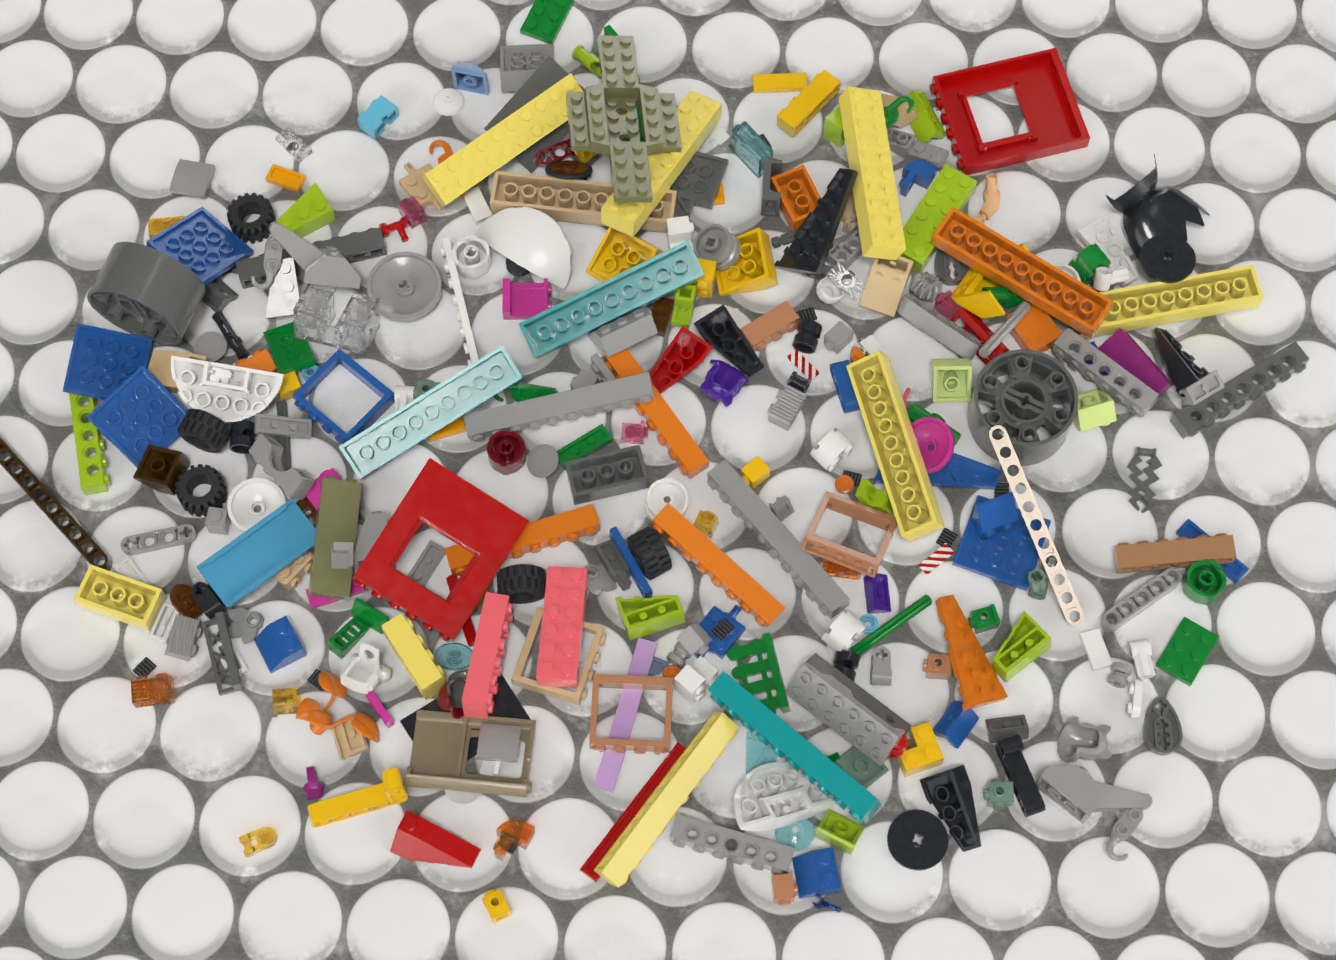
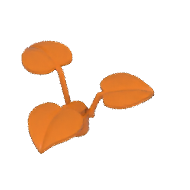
[296,671,380,743]

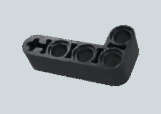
[995,733,1045,818]

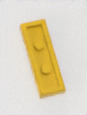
[753,73,807,93]

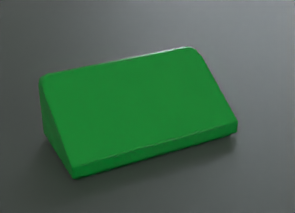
[351,598,389,634]

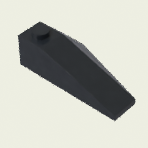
[693,304,764,377]
[1154,327,1209,397]
[920,765,981,852]

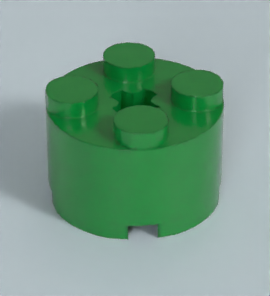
[1068,243,1111,285]
[1182,560,1227,605]

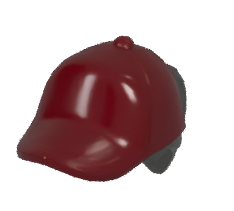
[437,668,469,719]

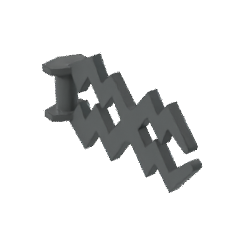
[1127,447,1163,513]

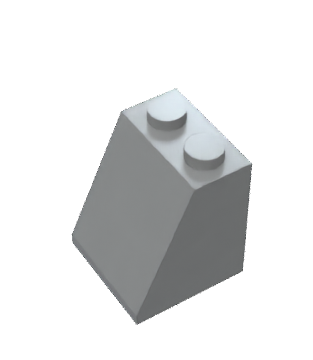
[353,511,396,571]

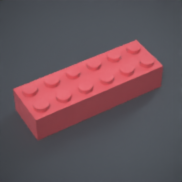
[536,566,588,688]
[462,592,514,720]

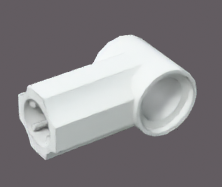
[1093,265,1130,291]
[394,385,415,412]
[1127,639,1155,680]

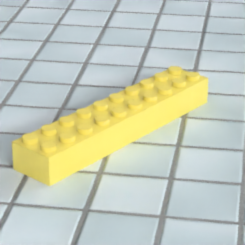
[421,73,583,207]
[838,86,906,260]
[601,90,722,237]
[1075,265,1264,339]
[846,350,945,542]

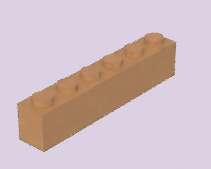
[1113,533,1236,574]

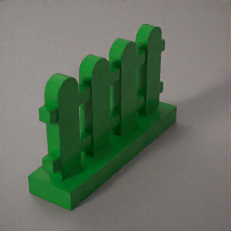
[727,632,791,714]

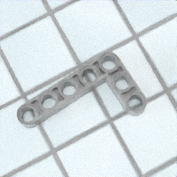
[825,229,862,269]

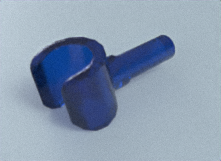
[812,894,841,913]

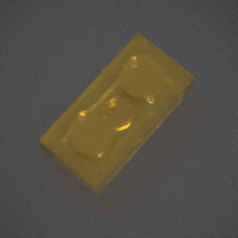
[148,216,185,238]

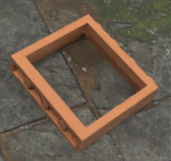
[801,491,897,578]
[589,674,673,755]

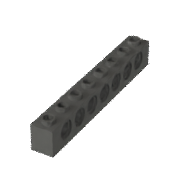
[1170,341,1309,439]

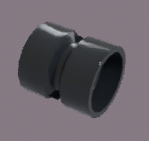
[792,319,822,354]
[229,420,256,454]
[833,650,860,681]

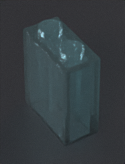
[730,121,773,178]

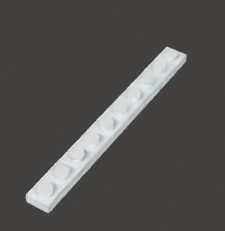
[440,237,490,410]

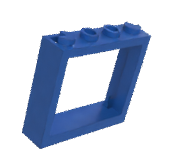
[292,349,395,444]

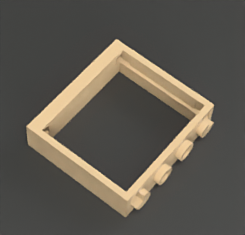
[511,607,607,706]

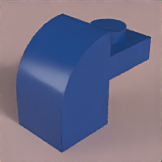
[899,160,937,197]

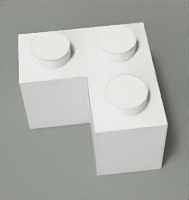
[666,216,697,257]
[674,656,718,705]

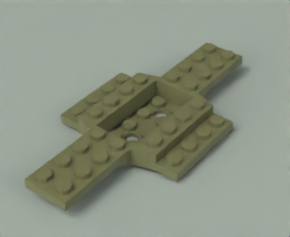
[566,35,682,202]

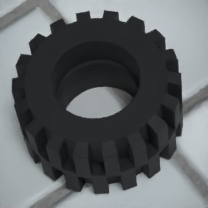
[227,193,276,243]
[177,408,231,453]
[175,464,227,517]
[627,526,672,580]
[497,564,546,604]

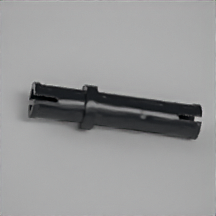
[212,311,249,360]

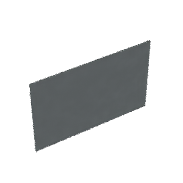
[484,55,585,174]

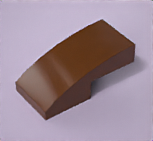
[651,297,675,337]

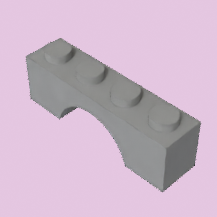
[249,433,315,500]

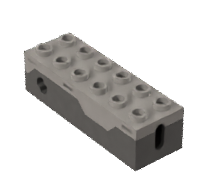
[785,653,912,766]

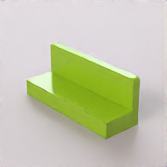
[908,90,946,143]

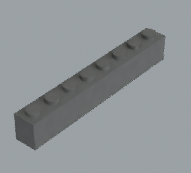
[236,227,387,289]

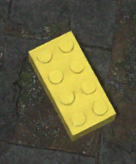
[74,564,166,632]
[381,613,447,701]

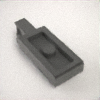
[594,539,632,591]

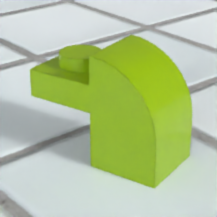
[671,285,697,329]
[855,479,894,515]

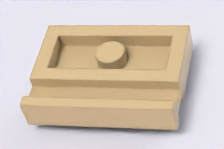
[332,712,369,761]

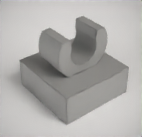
[769,495,795,522]

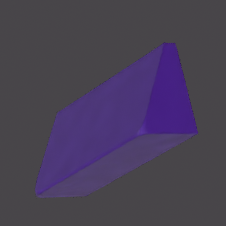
[863,573,891,614]

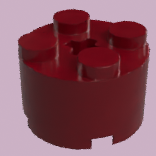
[487,430,526,475]

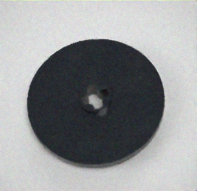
[1139,234,1196,283]
[887,810,948,871]

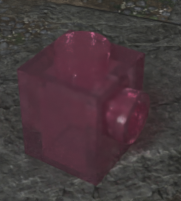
[398,196,427,229]

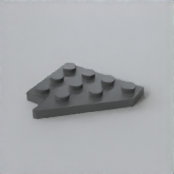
[670,152,729,218]

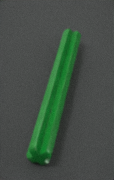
[851,595,932,656]

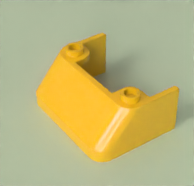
[951,243,1030,319]

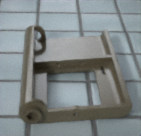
[405,710,536,797]

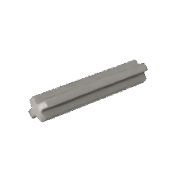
[978,301,1031,358]

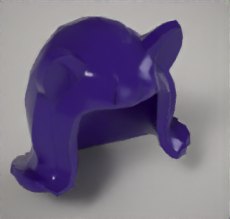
[700,360,749,407]

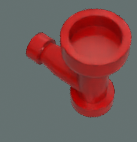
[379,217,409,242]

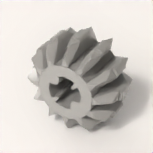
[910,271,943,302]

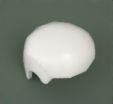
[816,277,844,304]

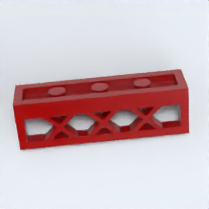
[951,307,1010,365]

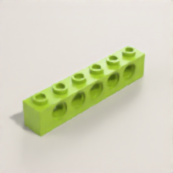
[69,393,110,496]

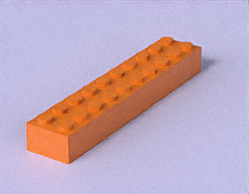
[932,207,1114,339]

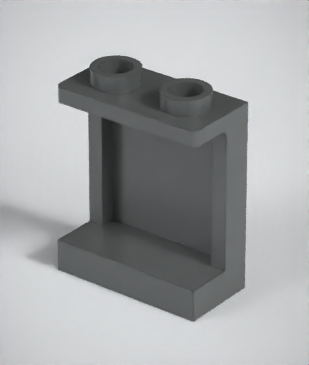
[761,158,782,217]

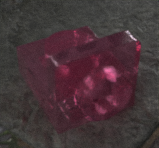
[934,290,961,320]
[621,420,648,445]

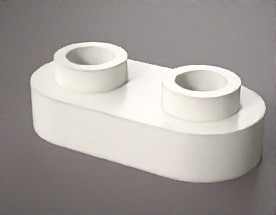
[1126,679,1143,719]

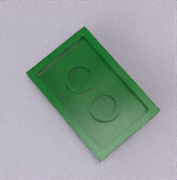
[520,0,574,44]
[263,320,316,375]
[1155,617,1219,686]

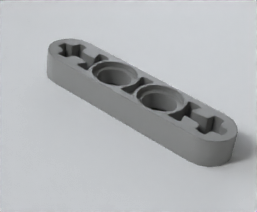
[120,524,197,556]

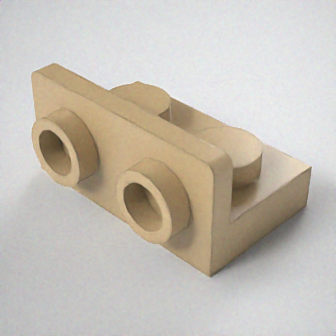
[273,553,312,591]

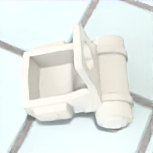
[340,643,391,694]

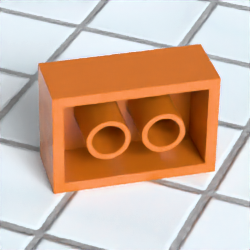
[770,165,821,232]

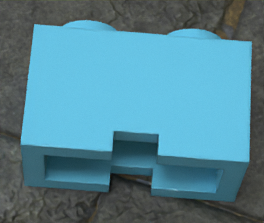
[357,95,399,140]

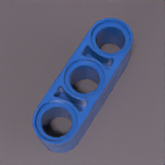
[830,360,860,414]

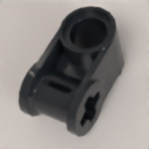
[192,582,227,620]

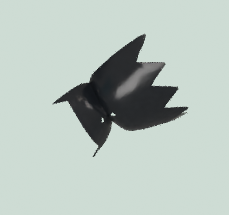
[1105,154,1210,261]

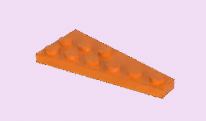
[935,595,1008,711]

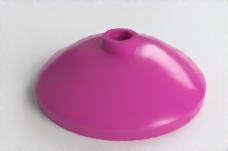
[911,417,955,474]

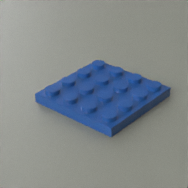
[146,207,253,286]
[63,323,153,400]
[86,365,188,468]
[952,495,1051,591]

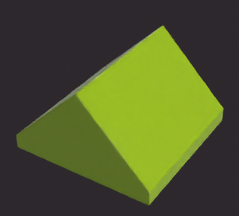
[815,809,865,855]

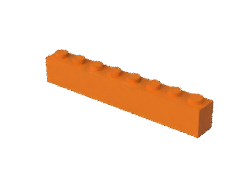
[604,348,709,479]
[651,503,785,628]
[444,504,600,576]

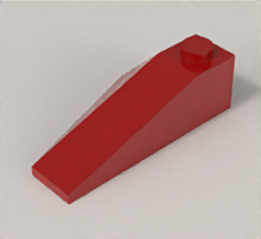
[649,326,713,394]
[390,810,481,868]

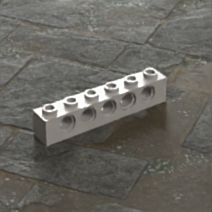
[1052,327,1159,418]
[670,814,794,875]

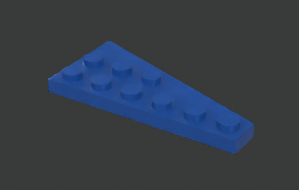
[874,446,1002,490]

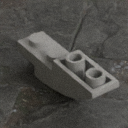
[887,127,949,168]

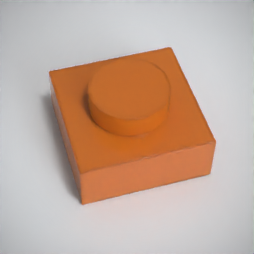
[850,346,866,363]

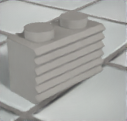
[767,384,807,431]
[164,614,202,661]

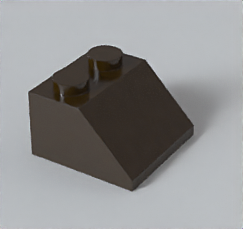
[133,444,190,496]

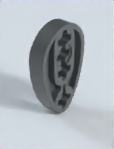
[934,248,970,286]
[1143,697,1183,756]

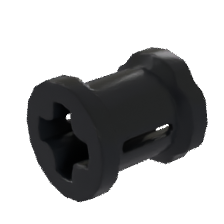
[787,371,811,393]

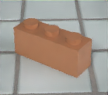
[740,301,799,352]

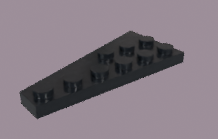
[775,168,858,275]

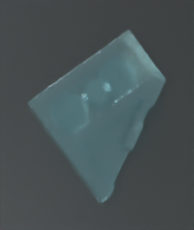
[746,731,779,775]

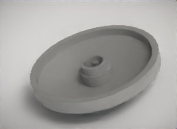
[367,252,442,321]

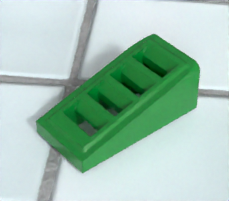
[328,616,369,659]

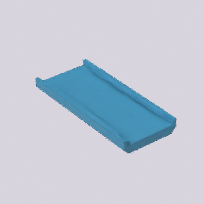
[196,498,315,609]

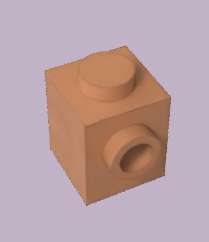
[922,653,952,680]
[771,873,798,906]

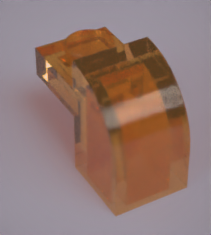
[493,820,535,861]

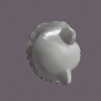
[1057,716,1112,763]

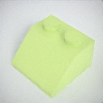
[931,358,972,402]
[1073,388,1117,431]

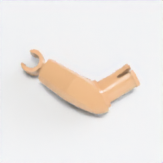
[973,173,1000,225]

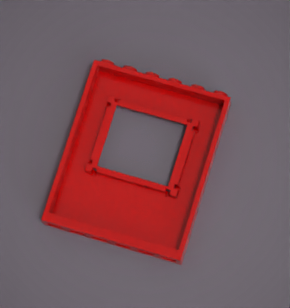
[930,48,1090,176]
[352,458,529,642]

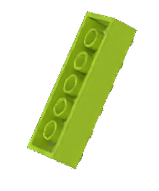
[900,164,977,273]

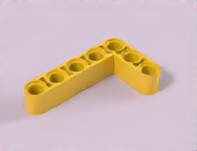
[307,768,408,827]

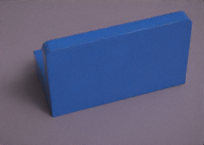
[933,700,979,749]

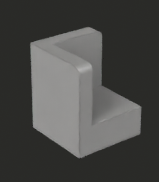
[331,542,353,569]

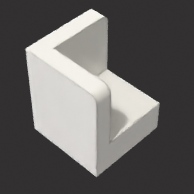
[479,760,504,777]

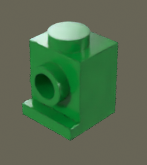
[968,604,1001,634]

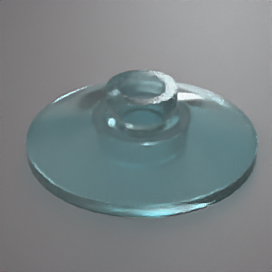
[434,643,472,671]
[775,818,815,852]

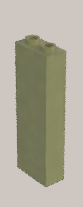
[308,476,362,600]

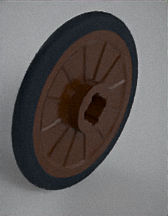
[545,160,592,179]

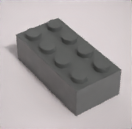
[565,445,649,505]

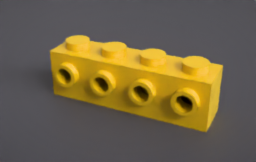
[777,69,841,138]

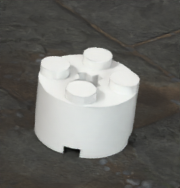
[452,235,491,278]
[810,427,854,472]
[821,609,866,651]

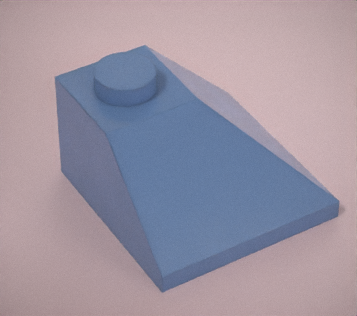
[451,61,490,96]

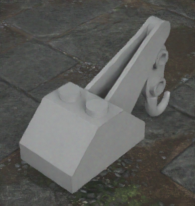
[251,221,361,289]
[1036,764,1153,861]

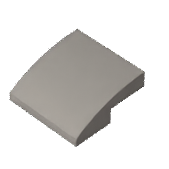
[169,159,215,199]
[476,723,521,763]

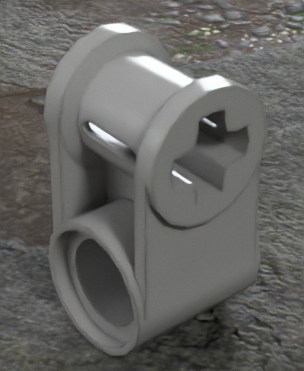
[870,646,892,686]

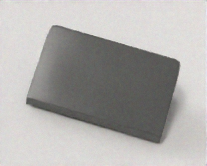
[985,715,1029,744]

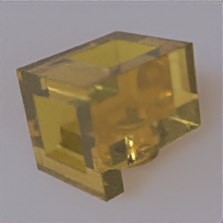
[694,510,719,539]
[272,688,301,717]

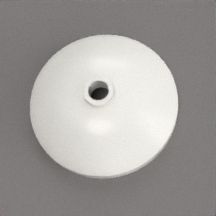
[227,478,286,532]

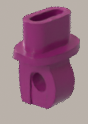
[303,766,324,800]

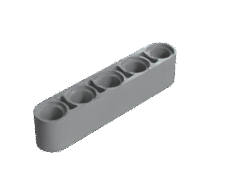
[897,294,981,360]
[1100,567,1182,632]

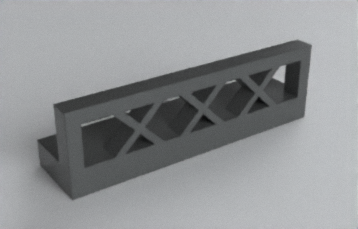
[202,277,238,312]
[202,611,243,696]

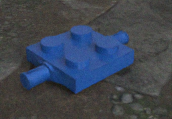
[695,605,746,659]

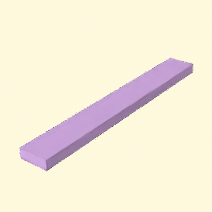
[594,638,658,792]

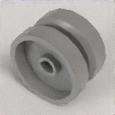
[693,224,741,271]

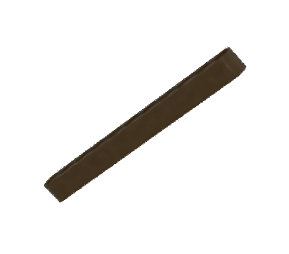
[0,438,112,571]

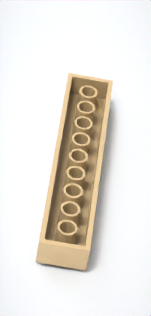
[490,171,677,233]

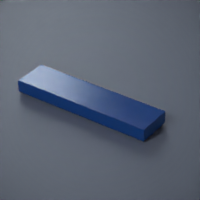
[1175,519,1249,584]
[609,526,652,598]

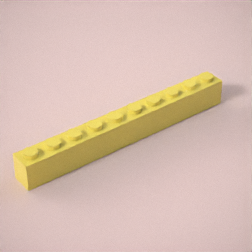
[594,711,739,888]

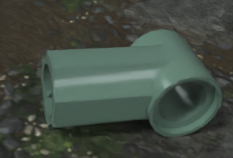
[1028,568,1049,600]

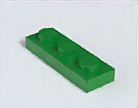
[557,424,613,470]

